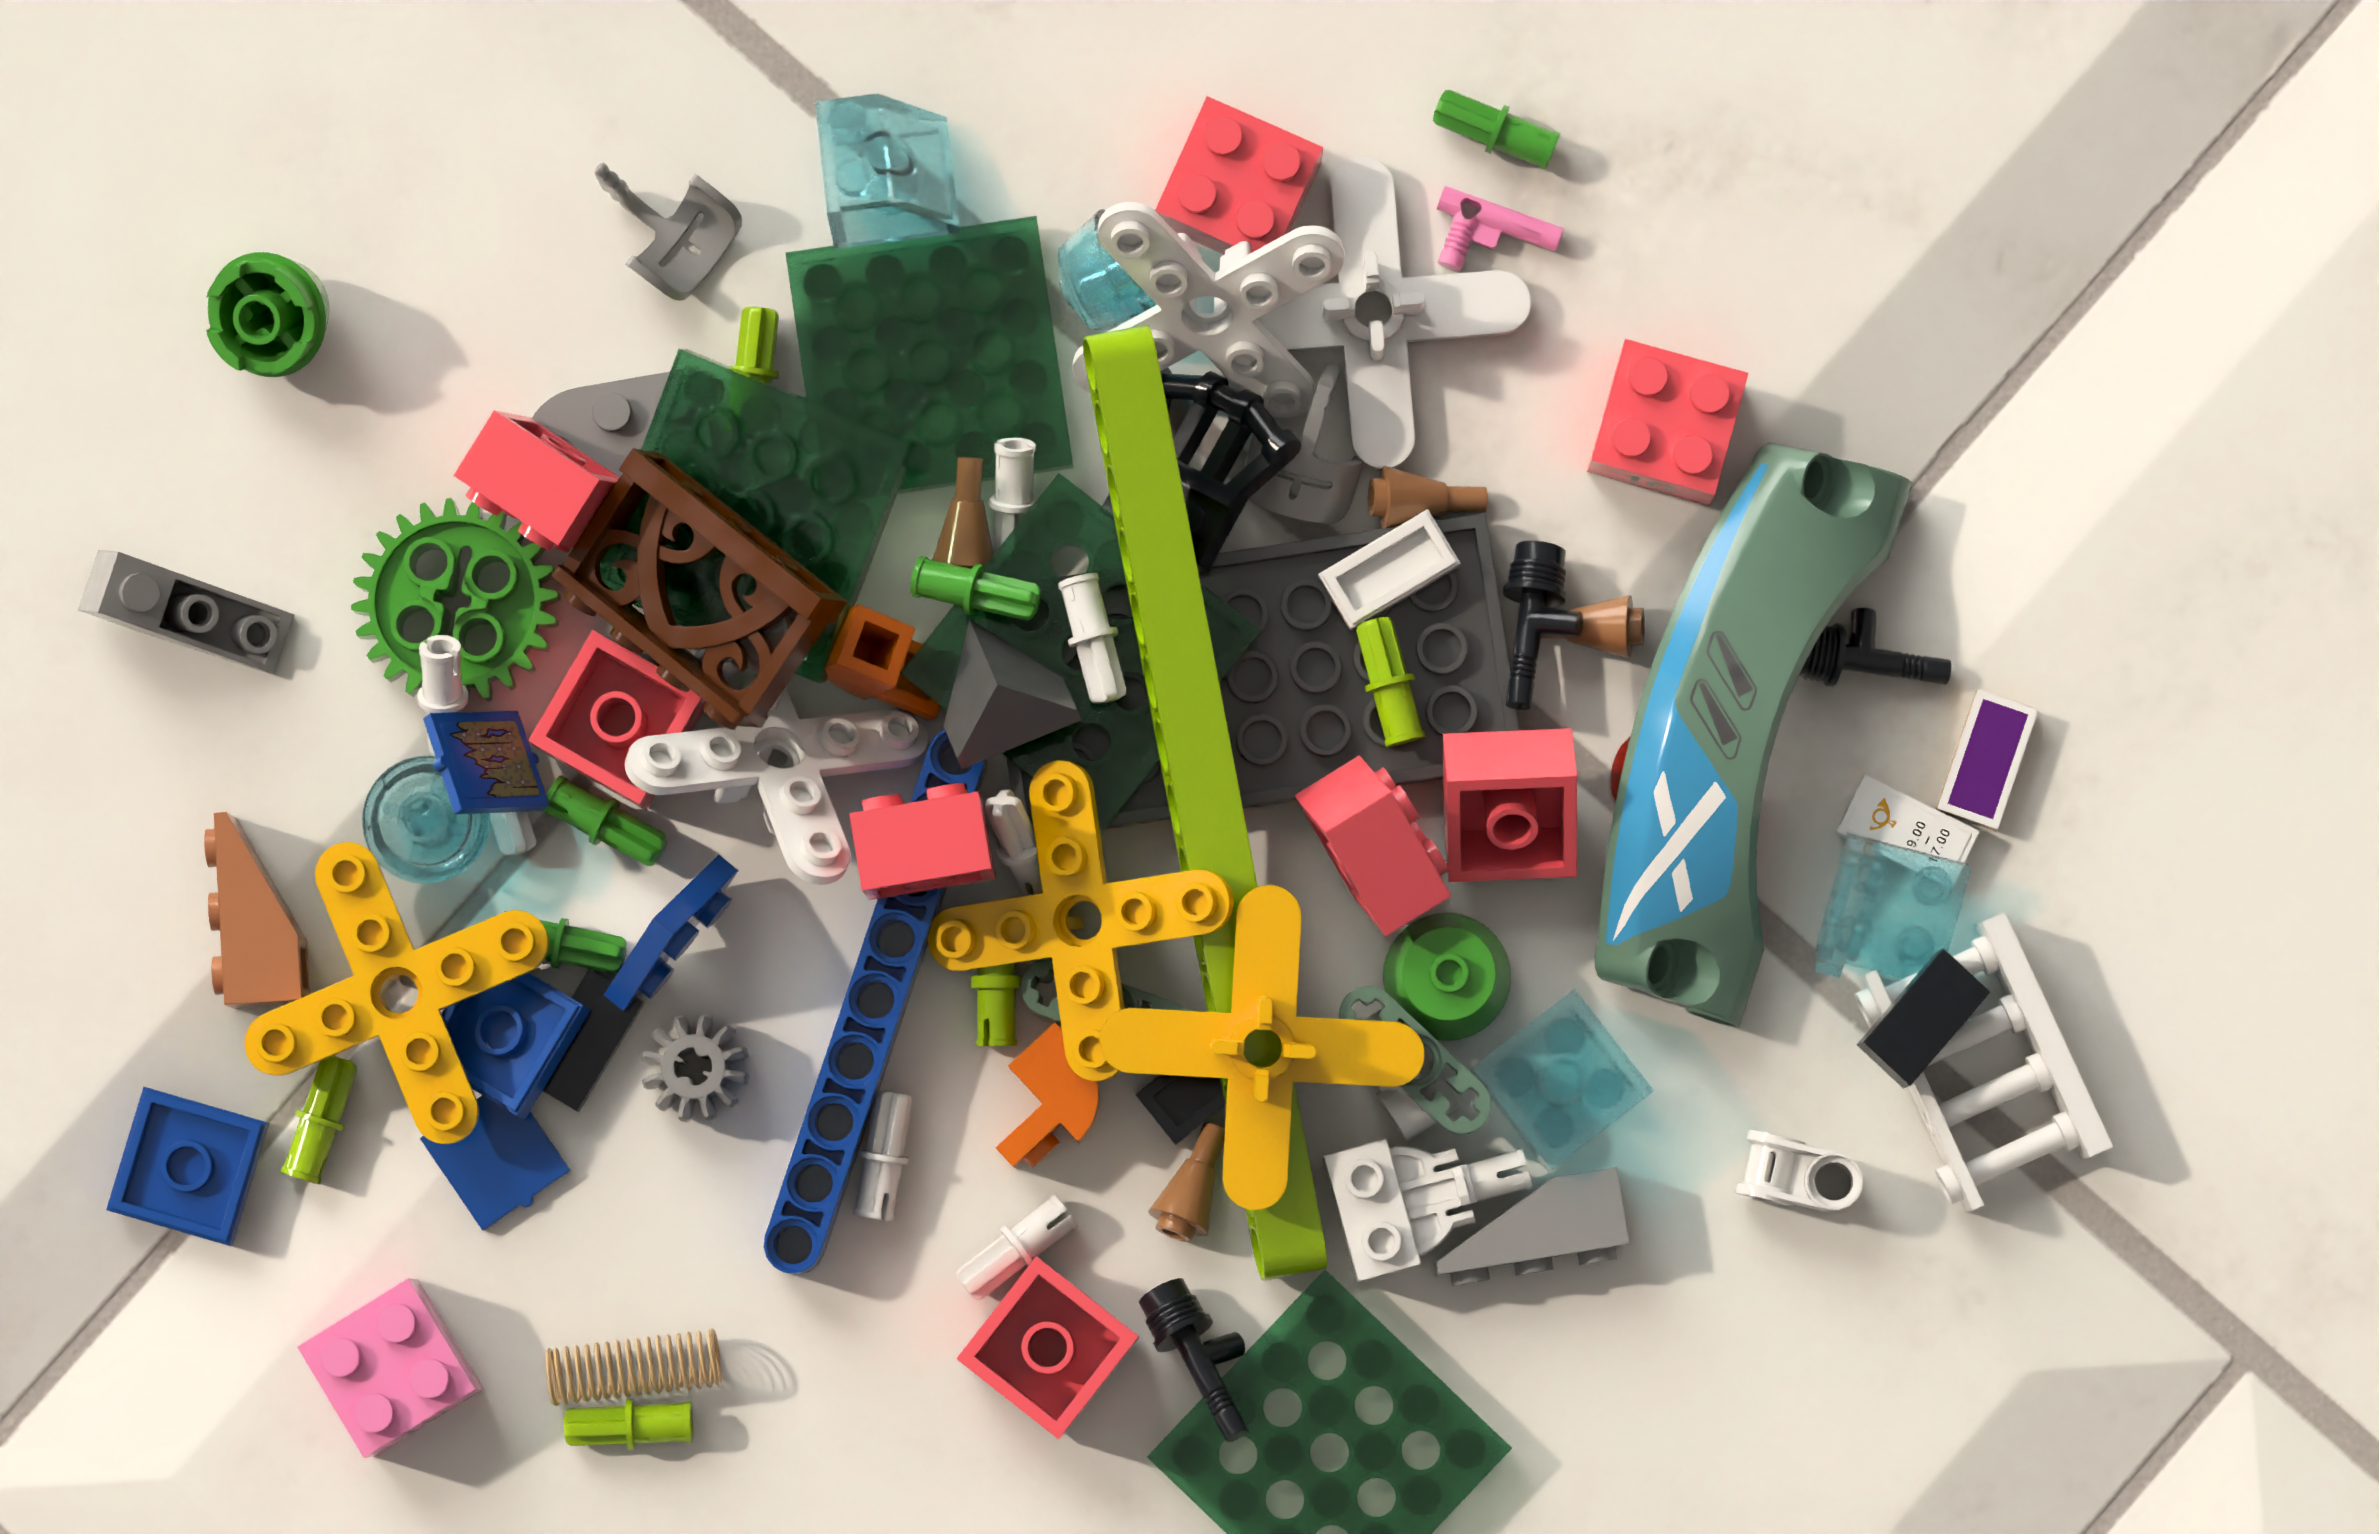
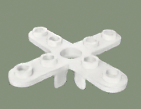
[1258,156,1531,470]
[1072,202,1344,418]
[625,669,928,885]

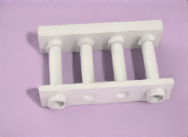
[1855,912,2113,1211]

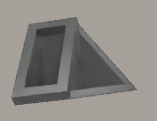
[944,619,1081,769]

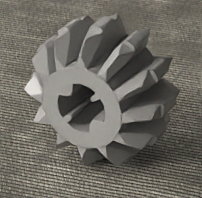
[641,1014,750,1122]

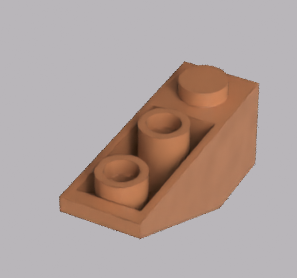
[204,812,310,1009]

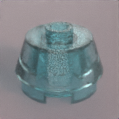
[1058,209,1157,330]
[362,756,490,884]

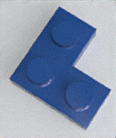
[604,855,739,1011]

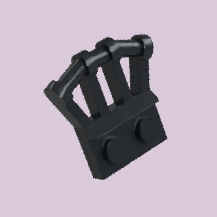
[1099,368,1302,571]

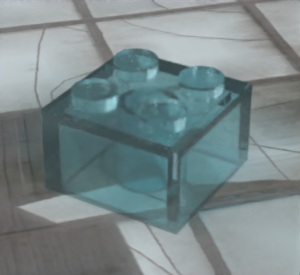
[1470,988,1654,1172]

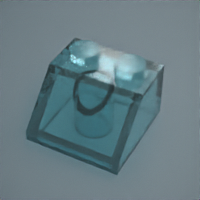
[815,93,960,249]

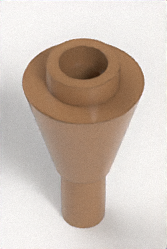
[932,457,996,569]
[1368,466,1488,529]
[1541,595,1645,659]
[1148,1122,1225,1243]

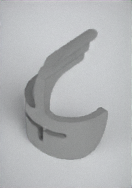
[594,163,742,301]
[1243,363,1364,524]

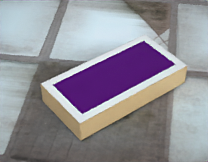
[1935,689,2039,831]

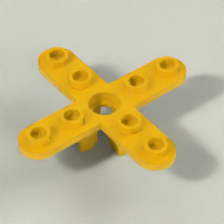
[928,760,1234,1081]
[244,842,549,1144]
[1099,885,1425,1210]

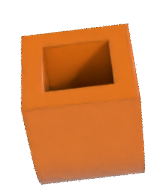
[823,604,957,720]
[995,1022,1100,1168]

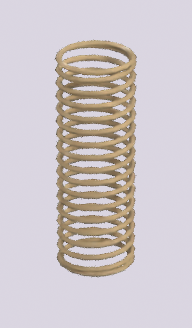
[546,1328,722,1406]

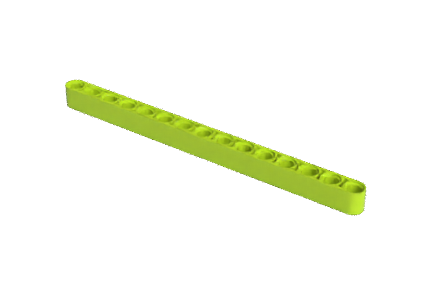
[1083,325,1327,1281]

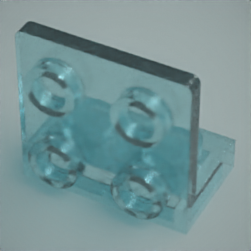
[1813,832,1971,979]

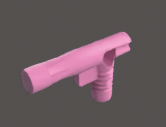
[1437,186,1564,271]

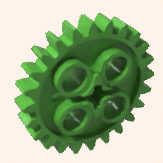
[351,498,561,706]

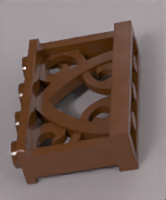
[551,448,848,730]

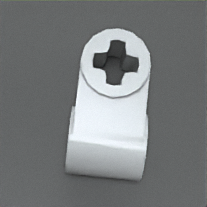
[1734,1130,1863,1212]

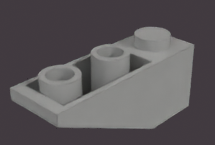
[78,550,295,674]
[1434,1167,1630,1286]

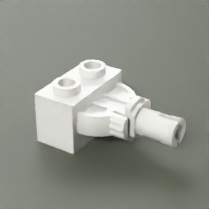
[1323,1139,1533,1282]

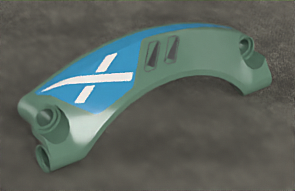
[1594,442,1913,1028]

